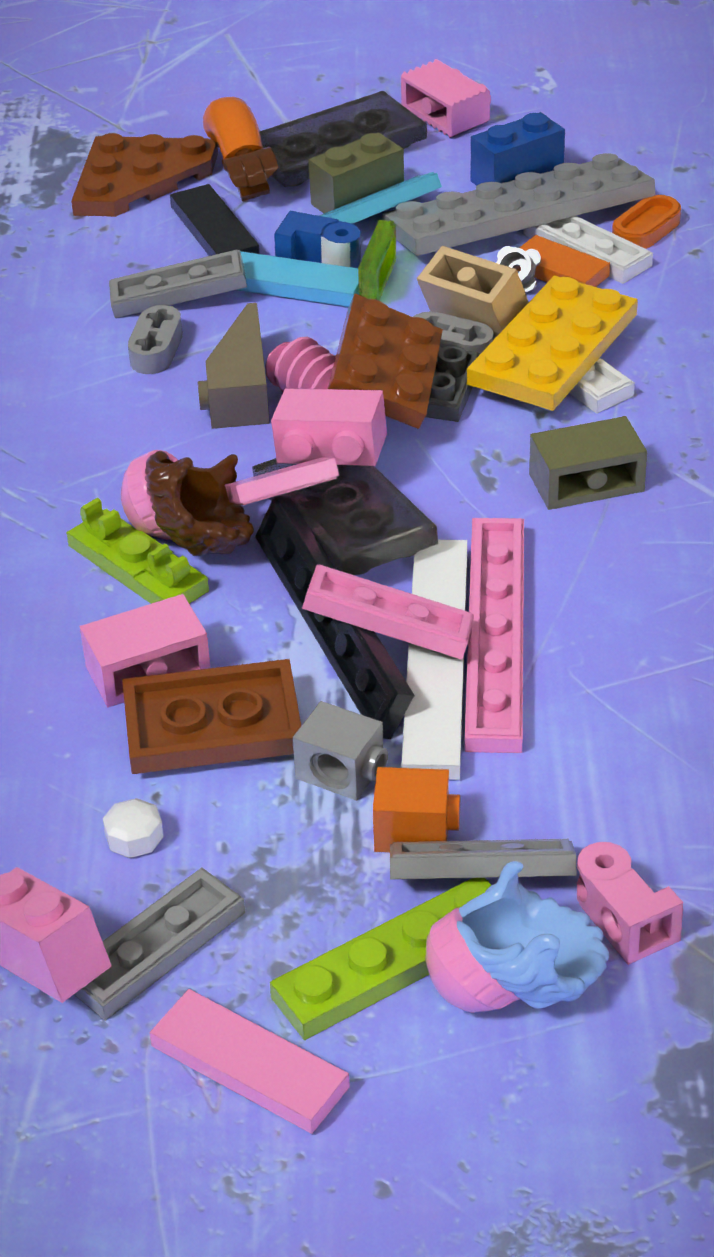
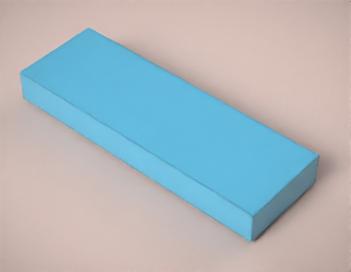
[319,172,442,224]
[237,251,367,307]

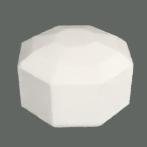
[102,798,164,858]

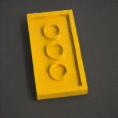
[467,275,638,411]

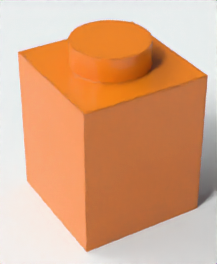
[373,767,461,852]

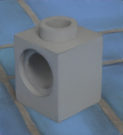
[293,701,388,801]

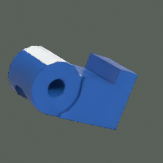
[274,210,361,268]

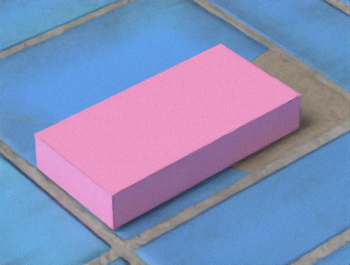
[225,457,339,505]

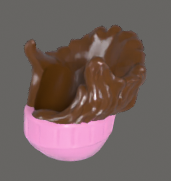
[121,450,254,556]

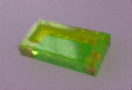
[358,220,397,301]

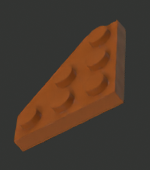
[71,133,218,217]

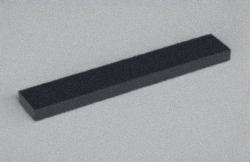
[255,496,415,739]

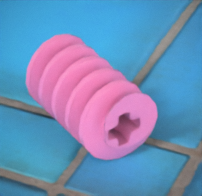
[265,336,336,392]

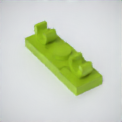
[66,498,209,604]

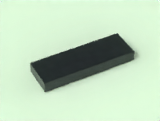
[170,184,260,256]

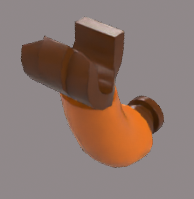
[203,97,279,201]

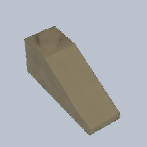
[198,303,270,429]

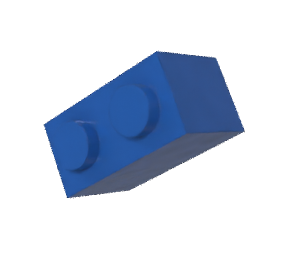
[470,112,565,186]

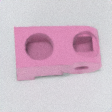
[577,842,683,965]

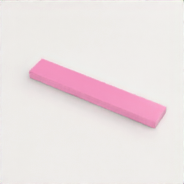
[465,518,524,753]

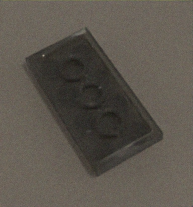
[260,91,427,187]
[252,458,438,575]

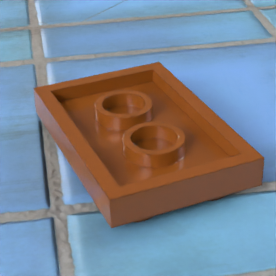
[328,294,443,429]
[122,659,301,774]

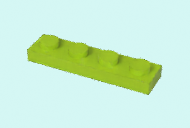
[269,878,492,1040]

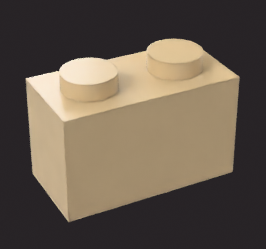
[416,246,529,337]

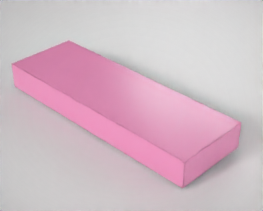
[302,565,474,659]
[149,989,350,1134]

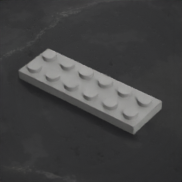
[382,153,655,256]

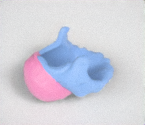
[425,861,609,1013]

